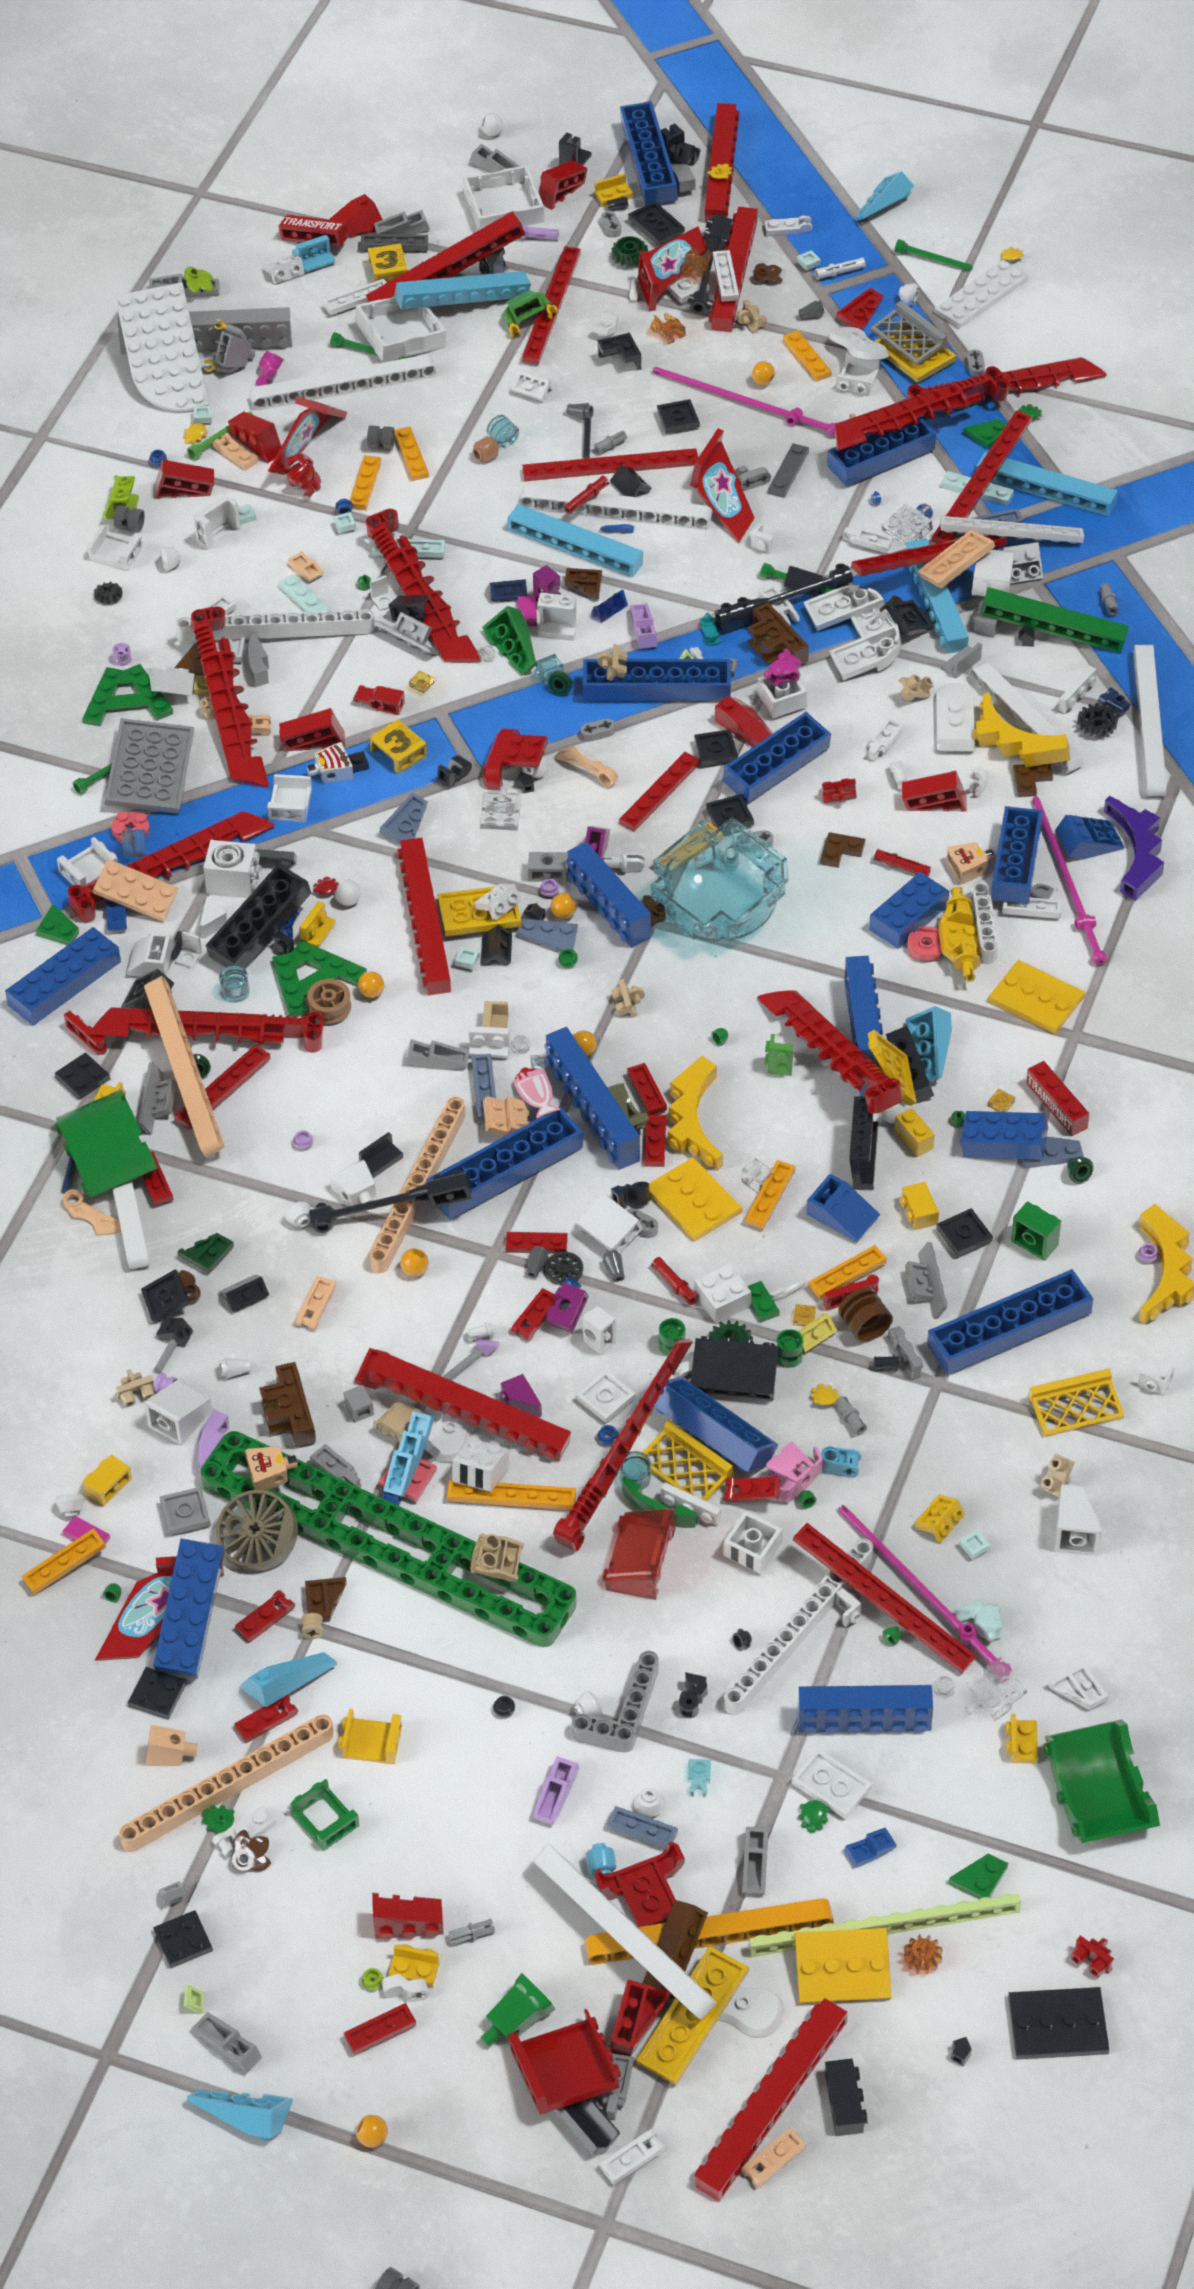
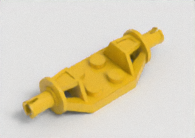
[938,886,981,982]

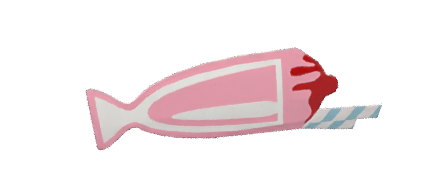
[513,1055,560,1118]

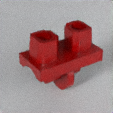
[822,778,857,803]
[1071,1935,1114,1978]

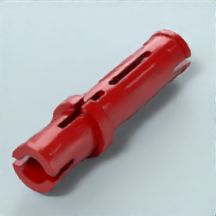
[564,475,609,515]
[874,849,931,877]
[651,1257,699,1305]

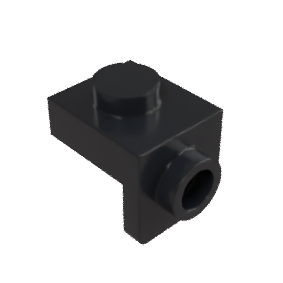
[156,1318,193,1346]

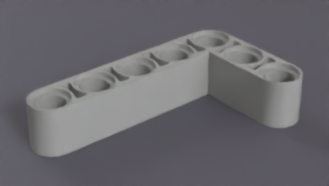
[572,1651,659,1752]

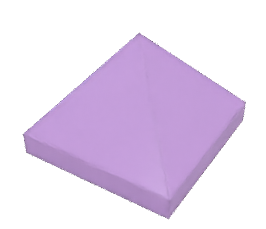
[476,1339,500,1357]

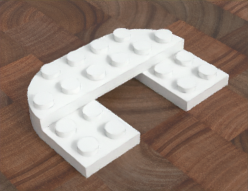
[804,585,901,680]

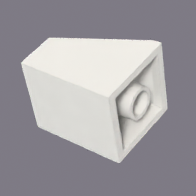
[972,550,1014,596]
[145,1380,212,1445]
[1055,1484,1101,1555]

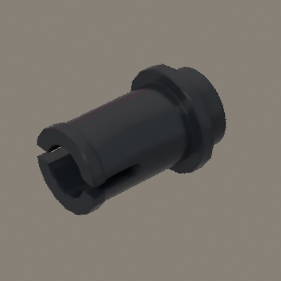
[607,196,629,211]
[874,1354,899,1371]

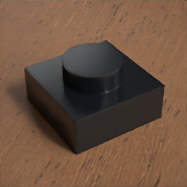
[347,751,369,773]
[274,931,294,954]

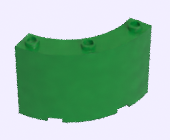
[54,1089,157,1197]
[1043,1719,1160,1843]

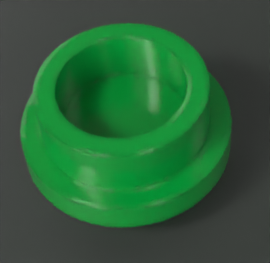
[558,949,578,968]

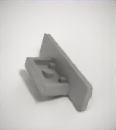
[373,612,439,656]
[138,1062,177,1134]
[905,1242,947,1318]

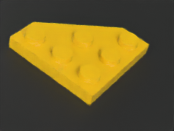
[868,1030,917,1106]

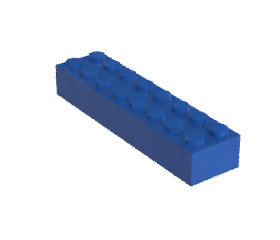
[620,101,678,205]
[583,659,731,701]
[844,955,883,1096]
[544,1026,640,1170]
[426,1106,583,1220]
[927,1269,1094,1375]

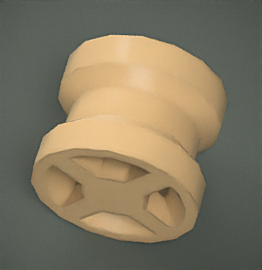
[200,696,215,720]
[301,1613,323,1639]

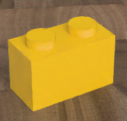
[895,1108,935,1157]
[899,1182,939,1230]
[83,1454,132,1507]

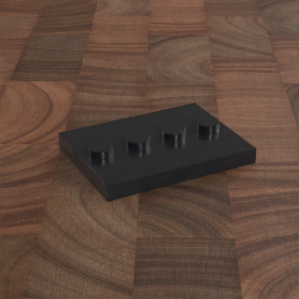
[1008,1987,1109,2060]

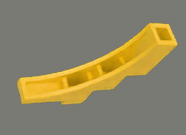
[973,693,1070,767]
[668,1055,723,1171]
[1139,1204,1194,1325]

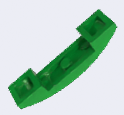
[621,1476,697,1528]

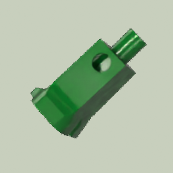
[481,1973,555,2047]

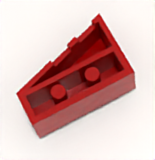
[538,160,588,210]
[228,411,281,464]
[155,459,214,499]
[372,1892,444,1940]

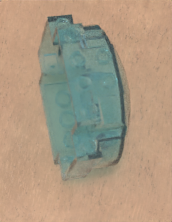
[650,817,788,941]

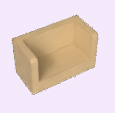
[482,1001,509,1028]

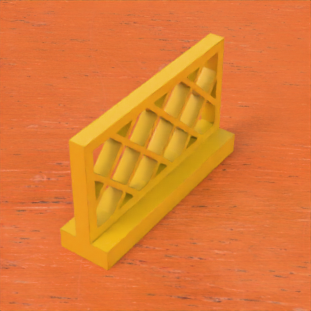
[1028,1368,1125,1437]
[637,1420,735,1502]

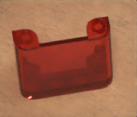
[602,1508,676,1600]

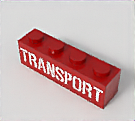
[278,214,349,247]
[1026,1061,1090,1136]

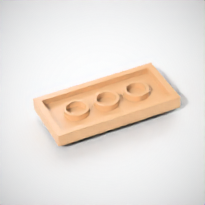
[917,529,995,588]
[93,859,178,922]

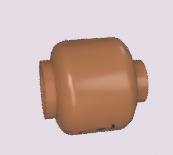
[472,436,499,463]

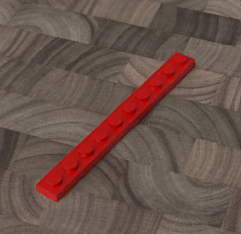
[522,246,581,364]
[932,410,1032,543]
[522,448,698,482]
[851,535,1007,576]
[793,1523,977,1674]

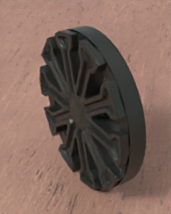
[545,1252,583,1286]

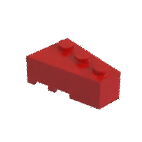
[279,708,345,751]
[902,771,967,812]
[608,1979,672,2057]

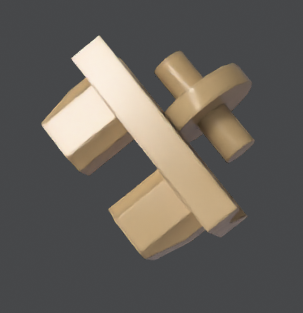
[737,300,767,333]
[597,644,628,681]
[899,675,934,701]
[611,979,645,1018]
[116,1369,154,1406]
[1040,1453,1075,1497]

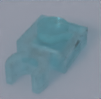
[688,1759,711,1797]

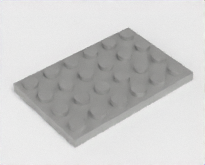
[105,718,194,814]

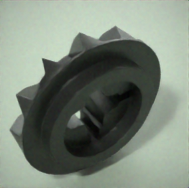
[94,581,123,604]

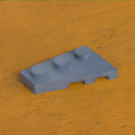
[379,792,428,844]
[518,918,578,952]
[1022,1137,1084,1169]

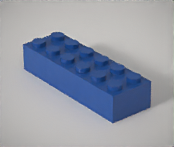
[827,417,936,487]
[722,711,831,803]
[991,806,1043,904]
[566,842,651,948]
[5,927,121,1026]
[654,1376,779,1472]
[153,1538,225,1678]
[798,1685,933,1734]

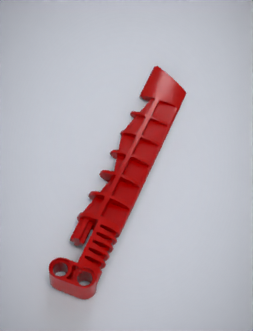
[907,357,1107,419]
[835,366,1010,451]
[365,508,482,663]
[191,606,269,788]
[68,811,274,922]
[757,990,903,1114]
[90,1007,323,1053]
[553,1339,693,1552]

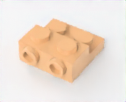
[483,1096,530,1137]

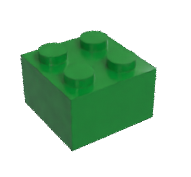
[1011,1201,1061,1261]

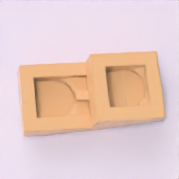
[288,551,324,582]

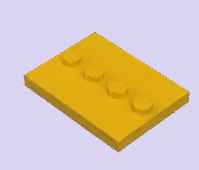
[874,326,957,383]
[437,886,522,937]
[988,960,1085,1035]
[649,1157,742,1242]
[795,1928,892,2003]

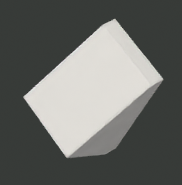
[200,897,227,938]

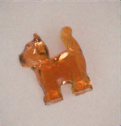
[681,246,712,278]
[650,313,686,345]

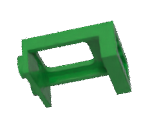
[290,1779,360,1851]

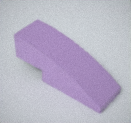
[630,603,657,649]
[198,1409,230,1475]
[532,1756,580,1825]

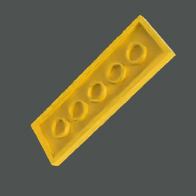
[636,1946,750,2085]

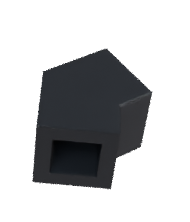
[1018,625,1035,647]
[516,772,534,794]
[523,903,546,920]
[951,2037,972,2067]

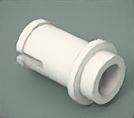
[467,1322,494,1342]

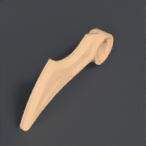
[554,747,618,787]
[63,1190,121,1235]

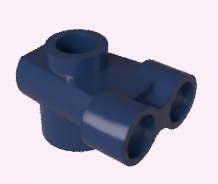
[1098,687,1130,717]

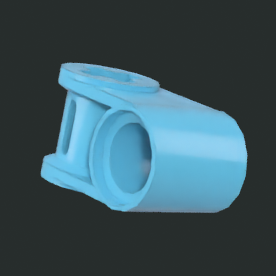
[821,1446,861,1477]

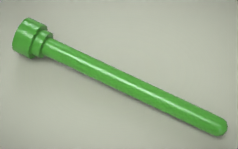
[187,412,253,460]

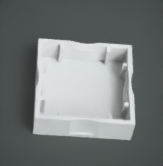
[463,165,544,230]
[355,297,446,363]

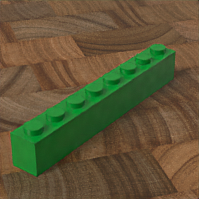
[980,587,1129,653]

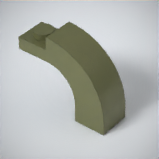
[607,1083,649,1131]

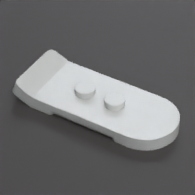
[936,683,975,751]

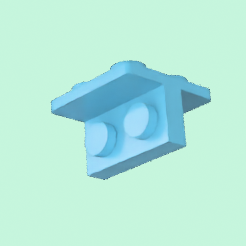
[292,235,335,272]

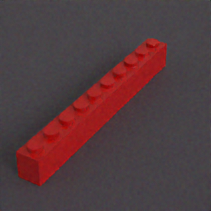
[705,103,740,223]
[709,207,758,332]
[365,211,526,302]
[397,837,451,996]
[369,1350,571,1462]
[694,1998,848,2202]

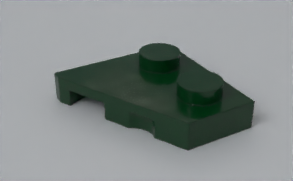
[177,1233,234,1273]

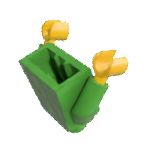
[503,291,558,338]

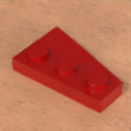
[836,287,883,331]

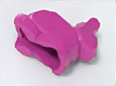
[256,351,284,386]
[764,648,802,686]

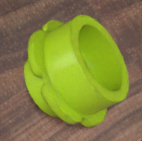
[361,1968,384,1990]

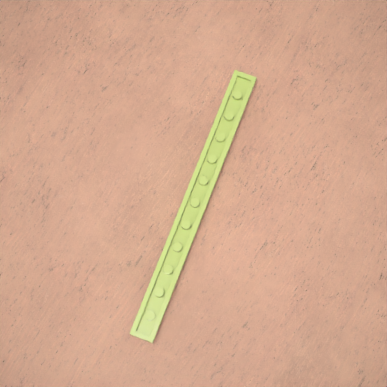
[750,1893,1021,1958]

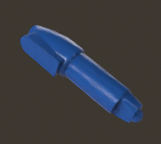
[600,524,634,534]

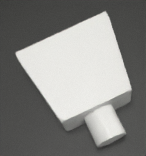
[330,1160,376,1206]

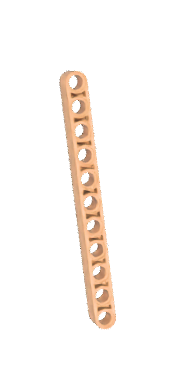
[144,976,225,1157]
[370,1097,465,1273]
[119,1715,334,1852]

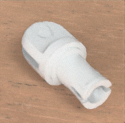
[603,853,645,872]

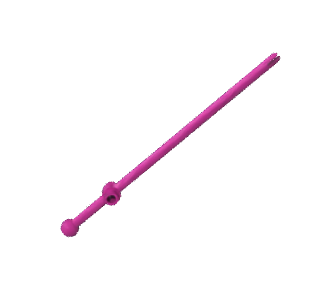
[653,367,835,437]
[1032,796,1107,965]
[838,1505,1012,1680]

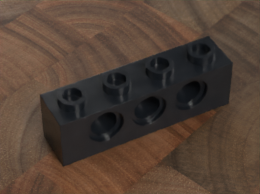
[885,1026,935,1103]

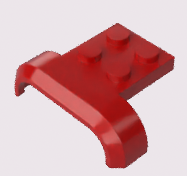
[483,728,548,790]
[594,1842,685,1927]

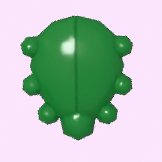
[1018,404,1042,418]
[798,1800,830,1834]
[202,1805,235,1834]

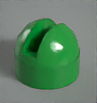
[357,575,371,591]
[711,1028,728,1045]
[950,1111,965,1128]
[798,1490,817,1509]
[103,1583,122,1602]
[882,1627,901,1645]

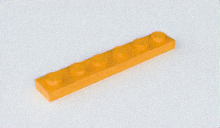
[447,1479,576,1510]

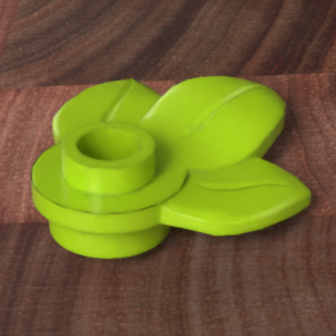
[184,267,213,293]

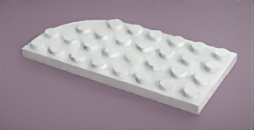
[115,282,209,412]

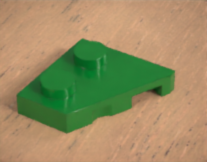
[963,419,1007,449]
[36,905,80,945]
[948,1853,1008,1899]

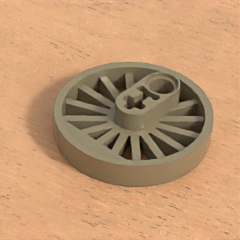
[216,1490,298,1572]

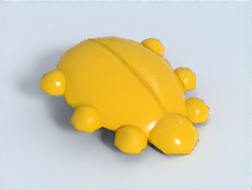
[708,164,732,179]
[1000,247,1024,260]
[183,423,208,444]
[810,1384,841,1405]

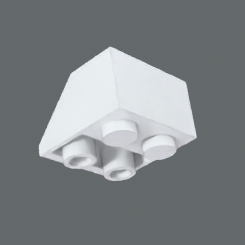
[999,542,1043,583]
[149,666,194,696]
[127,932,172,976]

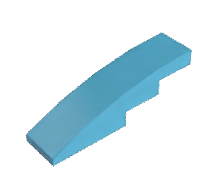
[383,1411,435,1496]

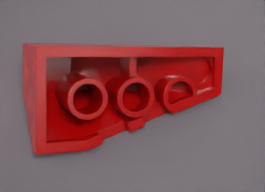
[329,194,383,238]
[715,696,773,747]

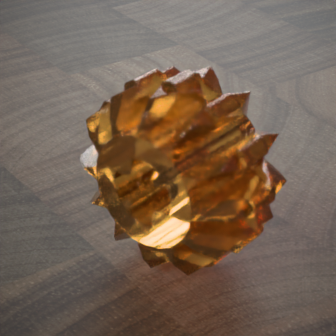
[904,1934,943,1974]

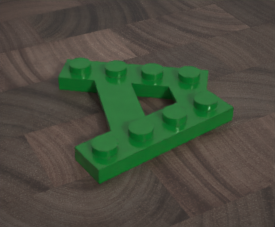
[82,664,173,727]
[272,940,367,1018]

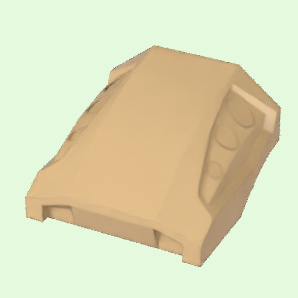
[373,1400,427,1444]
[470,1533,524,1582]

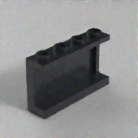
[849,1096,879,1189]
[690,1336,779,1400]

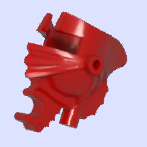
[281,454,322,497]

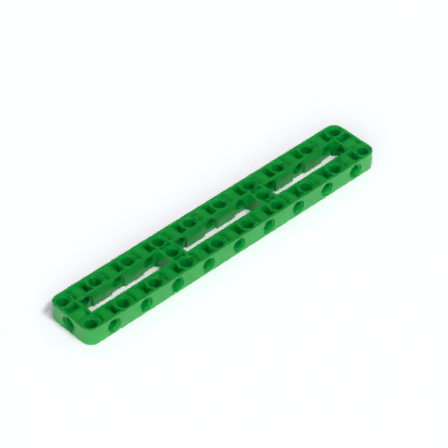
[200,1431,577,1647]

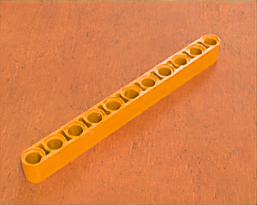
[585,1898,834,1965]

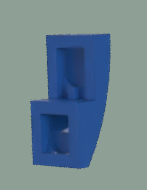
[106,901,127,931]
[844,1827,897,1868]

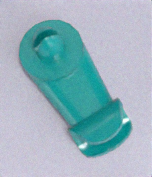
[700,613,721,645]

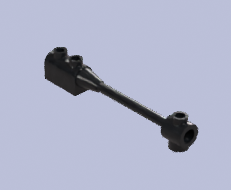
[687,215,732,315]
[715,563,853,634]
[310,1170,472,1233]

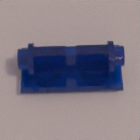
[591,589,628,623]

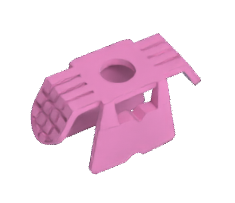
[766,1442,823,1503]

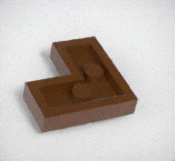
[1013,764,1053,797]
[820,832,866,868]

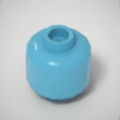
[585,1843,617,1876]

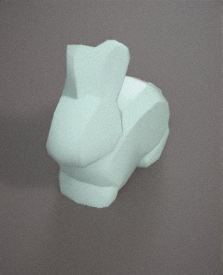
[955,1600,1002,1642]

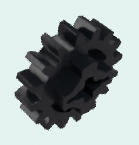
[1077,703,1118,738]

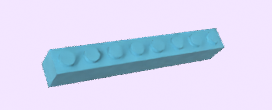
[394,271,531,309]
[977,452,1118,517]
[508,504,643,577]
[905,538,969,654]

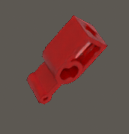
[353,685,405,715]

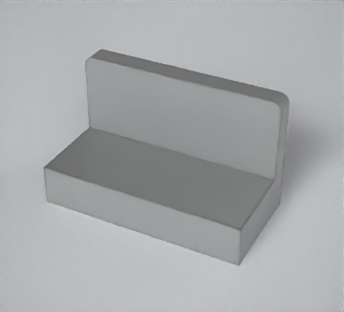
[943,643,982,678]

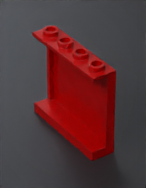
[508,2009,621,2115]

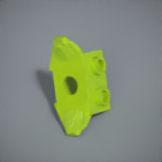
[103,475,139,519]

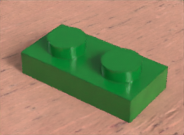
[747,1281,780,1322]

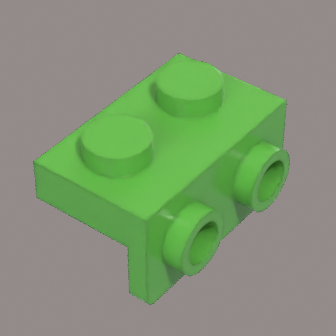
[765,1034,793,1076]

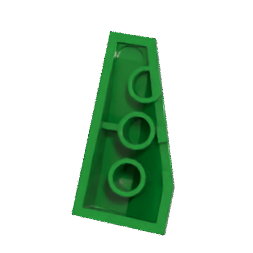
[482,606,537,675]

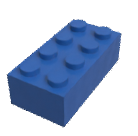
[869,872,949,949]
[960,1111,1048,1159]

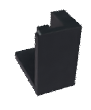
[661,123,685,163]
[559,132,592,166]
[597,332,642,370]

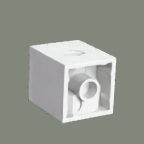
[203,840,261,897]

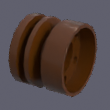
[838,1287,893,1343]

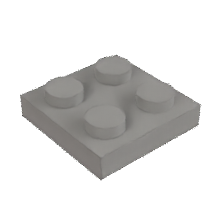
[160,1487,211,1536]

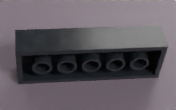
[205,863,312,976]

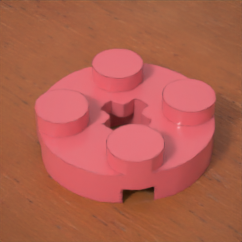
[111,811,150,845]
[907,926,943,961]

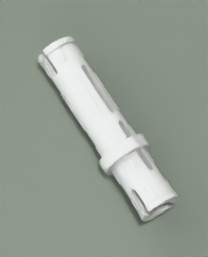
[815,257,866,280]

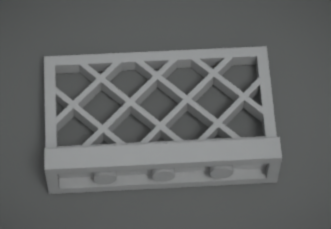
[871,301,948,366]

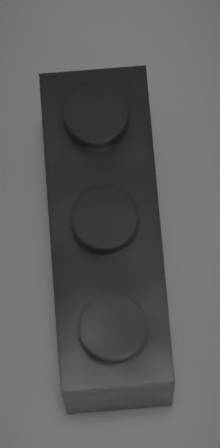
[824,2058,868,2136]

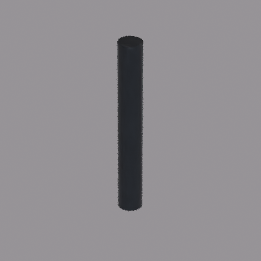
[583,418,591,459]

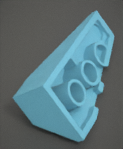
[854,171,914,221]
[906,1006,952,1083]
[241,1652,337,1707]
[187,2090,293,2141]

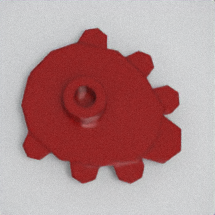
[313,876,339,894]

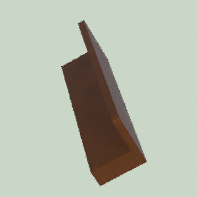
[642,1900,708,1999]

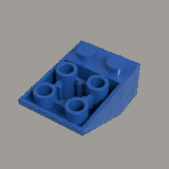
[1054,815,1125,859]
[807,1174,880,1242]

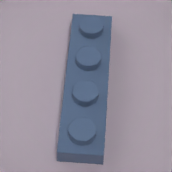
[471,1054,496,1121]

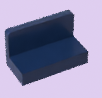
[489,579,527,601]

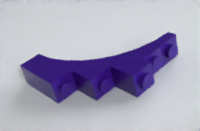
[1104,795,1164,901]

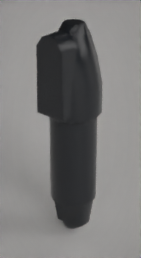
[172,930,186,959]

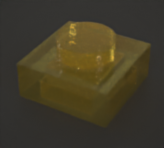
[409,670,435,693]
[987,1088,1015,1112]
[793,1304,816,1327]

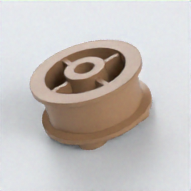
[307,979,351,1024]

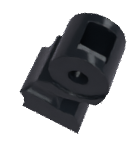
[674,142,701,164]
[437,755,472,788]
[611,1181,651,1209]
[679,1672,708,1718]

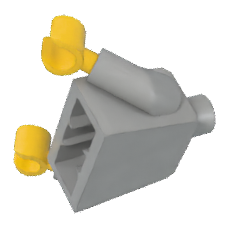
[203,319,255,373]

